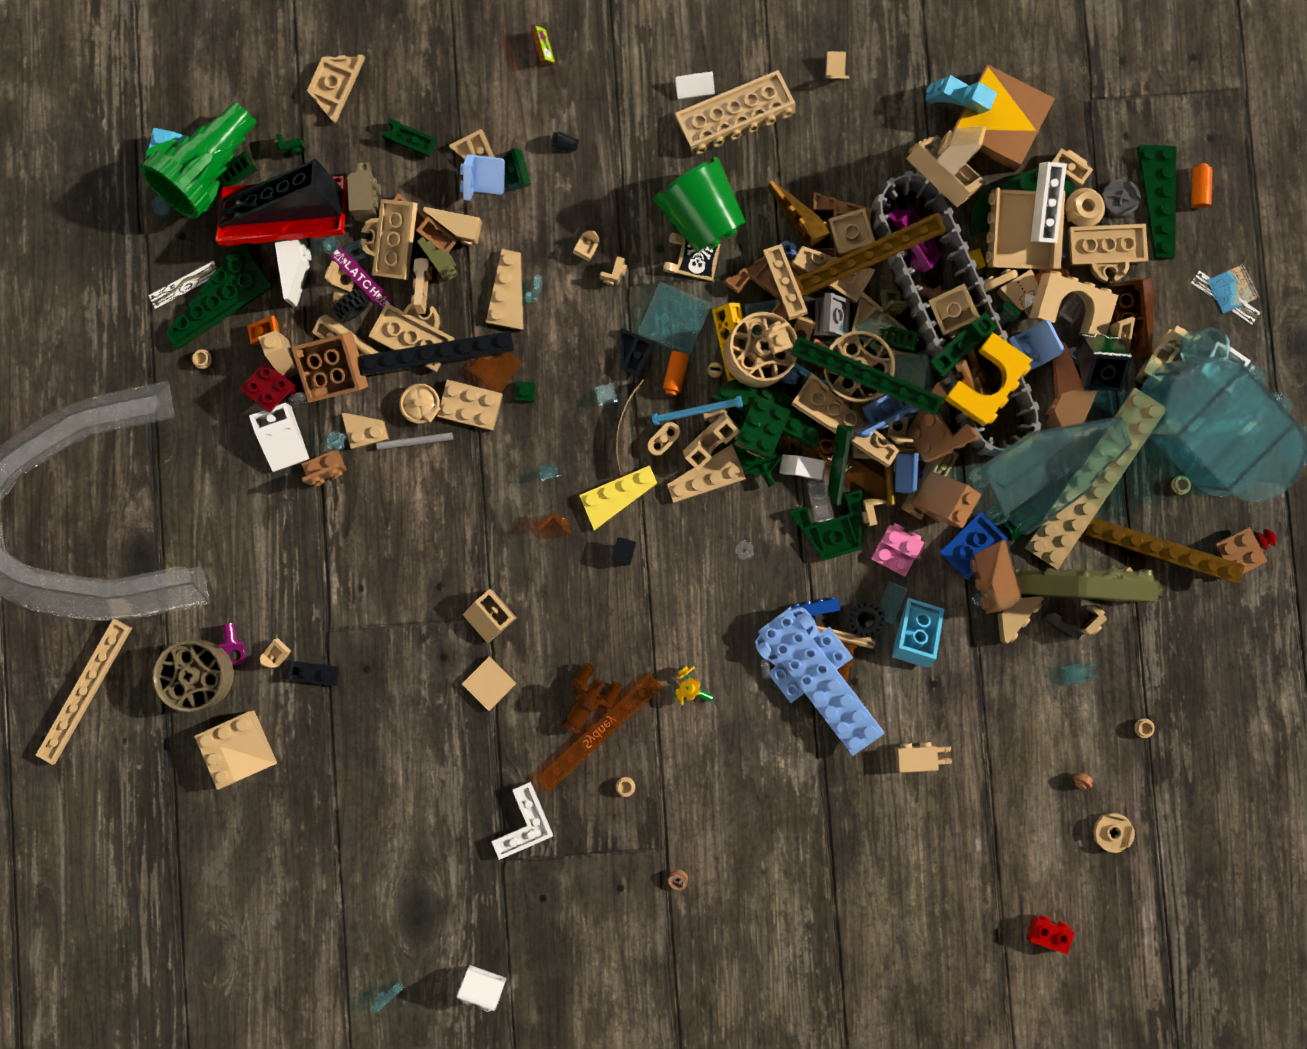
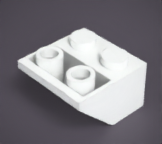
[457,965,506,1011]

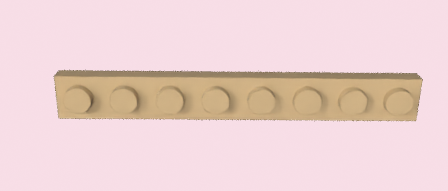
[36,619,132,765]

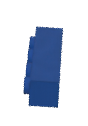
[792,597,840,616]

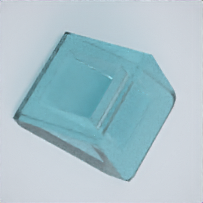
[595,383,618,406]
[538,463,560,481]

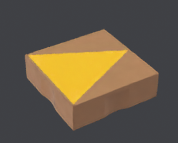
[952,64,1055,172]

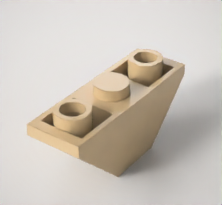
[997,596,1044,644]

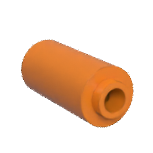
[1191,163,1212,209]
[663,351,690,396]

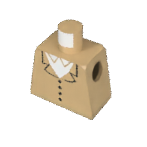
[996,269,1039,316]

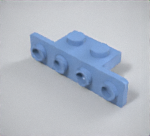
[854,395,920,438]

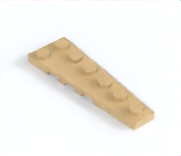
[791,373,899,468]

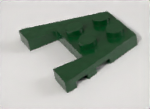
[789,489,862,561]

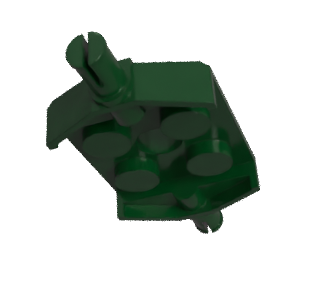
[730,411,781,487]

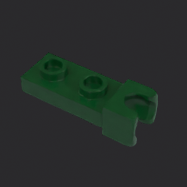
[381,118,437,157]

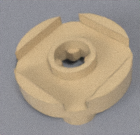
[1093,813,1135,853]

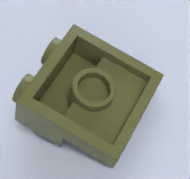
[417,237,458,281]

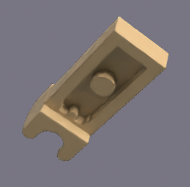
[411,258,433,314]

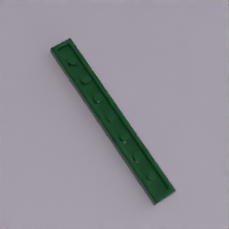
[790,336,944,416]

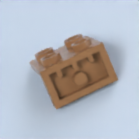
[302,449,347,487]

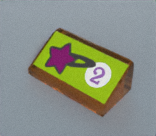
[531,24,555,67]

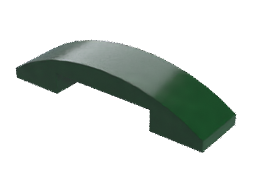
[930,312,998,377]

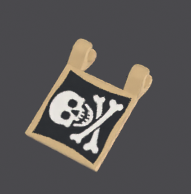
[663,233,720,281]

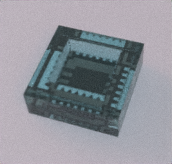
[342,239,368,263]

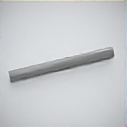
[376,432,453,450]

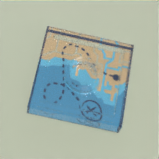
[1207,264,1260,314]

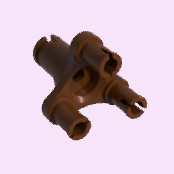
[562,662,623,733]

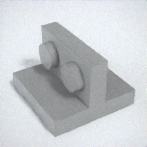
[814,293,850,337]

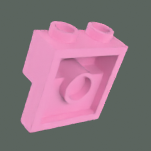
[871,523,924,577]

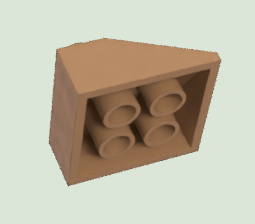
[291,331,368,403]
[970,540,1021,614]

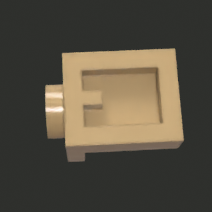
[764,321,793,355]

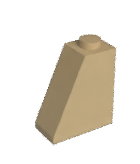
[258,330,299,379]

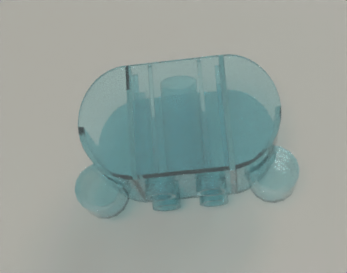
[1140,327,1307,501]

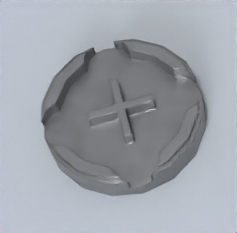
[1101,179,1141,218]

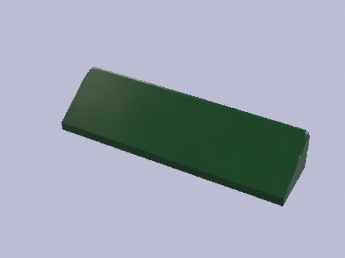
[827,425,852,505]

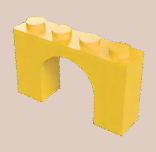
[944,333,1032,426]

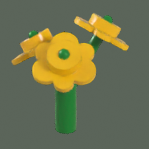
[674,666,713,706]

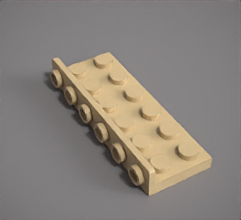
[675,70,795,156]

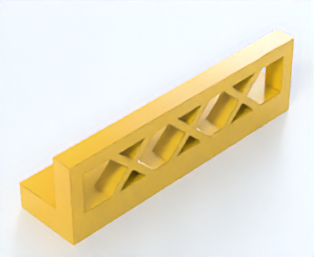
[712,303,757,381]

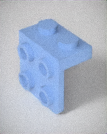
[460,155,505,201]
[1009,320,1065,372]

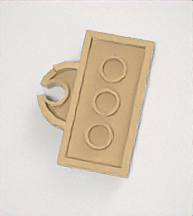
[360,199,418,280]
[1068,224,1148,283]
[369,303,454,372]

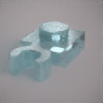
[855,313,892,344]
[1061,663,1099,686]
[371,981,404,1013]

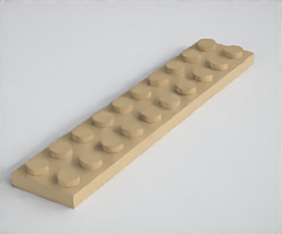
[1024,388,1168,570]

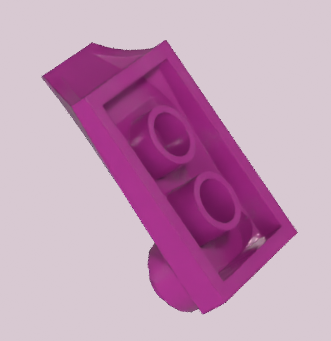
[888,207,942,273]

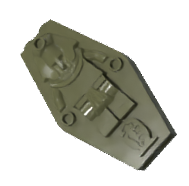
[1014,566,1162,603]

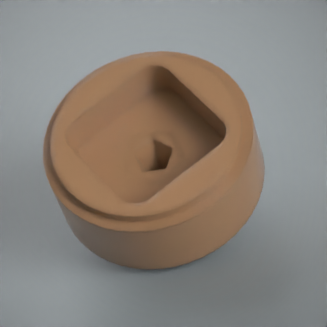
[668,870,688,890]

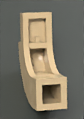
[1135,326,1194,389]

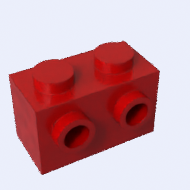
[1025,914,1075,955]

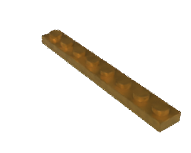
[795,212,947,297]
[1085,517,1246,584]

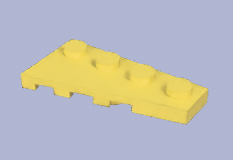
[579,466,657,531]

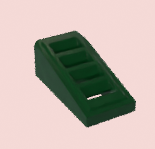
[218,151,258,187]
[994,302,1021,331]
[875,325,919,353]

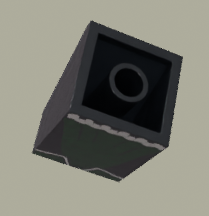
[1076,333,1133,392]

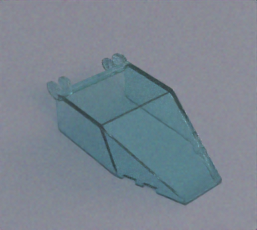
[969,417,1132,535]

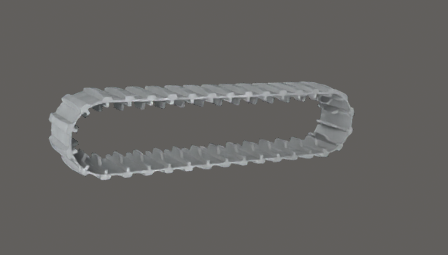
[871,171,1041,460]

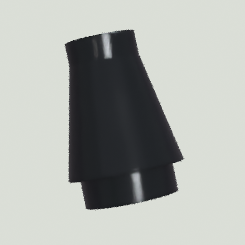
[550,131,579,151]

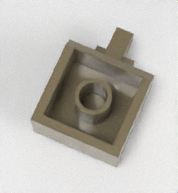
[347,162,381,221]

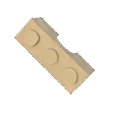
[683,412,740,470]

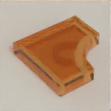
[469,352,523,393]

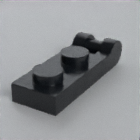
[282,660,340,686]

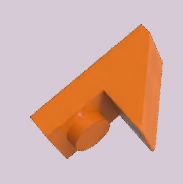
[247,316,280,344]

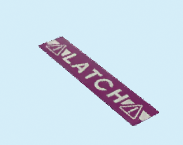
[330,247,393,310]

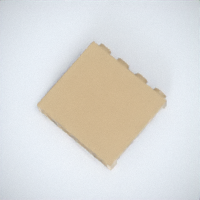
[985,188,1065,270]

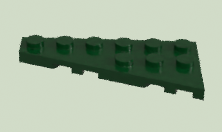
[166,244,273,350]

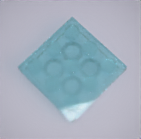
[637,281,712,355]

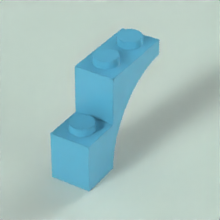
[925,75,997,114]

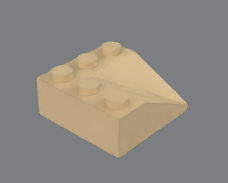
[194,711,277,790]

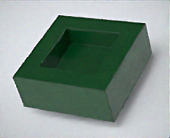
[515,381,536,402]

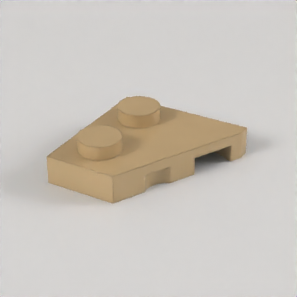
[449,129,494,159]
[342,413,389,449]

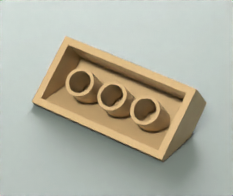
[936,126,987,176]

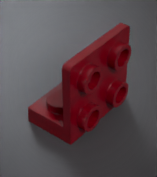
[240,362,296,413]

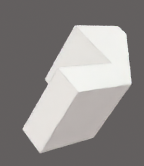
[779,454,827,480]

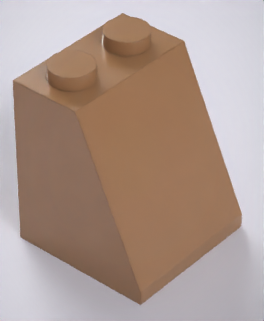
[910,471,982,528]

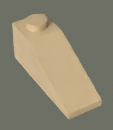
[423,207,482,246]

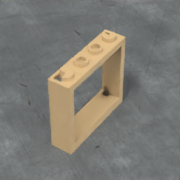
[906,135,986,207]

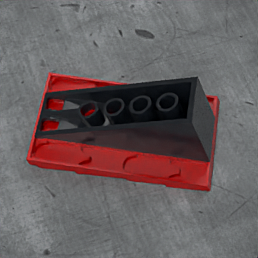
[216,159,347,246]

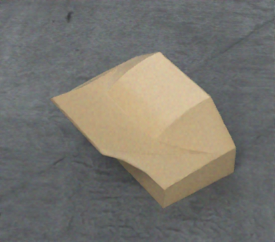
[1052,148,1093,187]

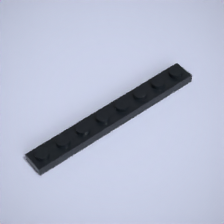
[359,331,514,376]

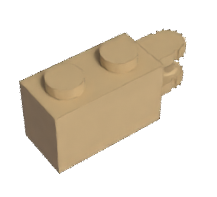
[895,742,952,773]

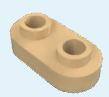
[983,268,1019,293]
[648,422,680,456]

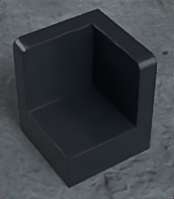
[612,537,637,565]

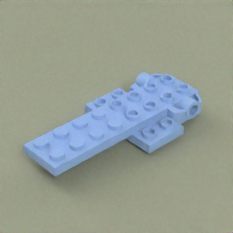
[755,607,885,756]

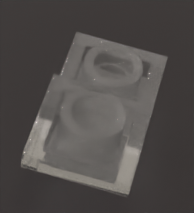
[807,478,834,523]

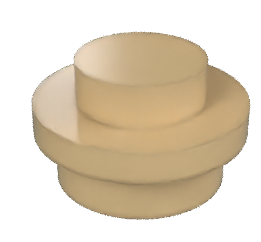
[192,350,212,369]
[1171,476,1191,495]
[1134,718,1155,738]
[616,777,635,797]

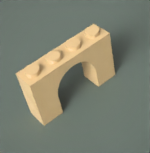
[1029,270,1118,335]

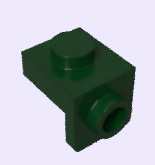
[274,132,306,156]

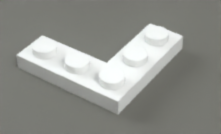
[492,782,553,860]

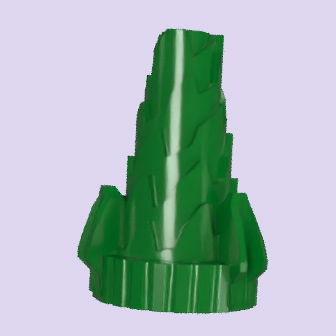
[140,102,256,219]

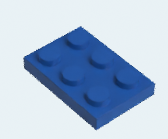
[939,512,1008,580]

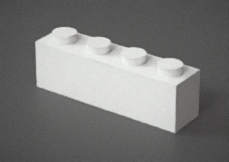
[1030,162,1067,243]

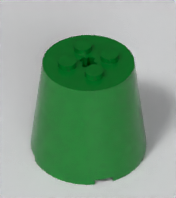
[653,157,746,253]

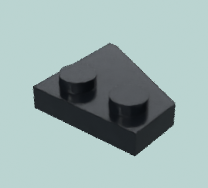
[620,328,655,378]

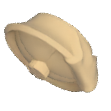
[1064,188,1105,227]
[399,384,441,423]

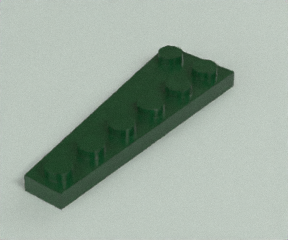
[1137,145,1177,259]

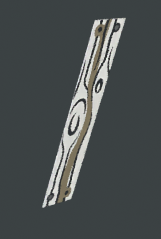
[149,261,217,309]
[1191,271,1261,324]

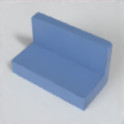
[894,453,919,494]

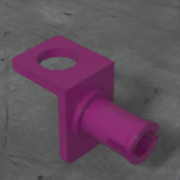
[218,623,246,665]

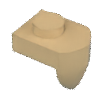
[573,231,599,262]
[861,499,887,527]
[260,638,291,668]

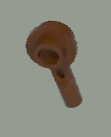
[816,439,835,458]

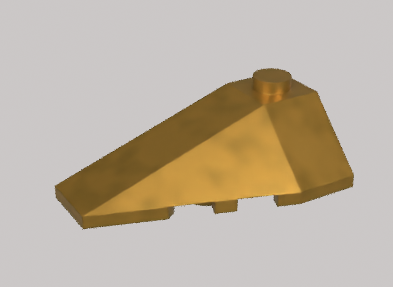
[768,180,830,249]

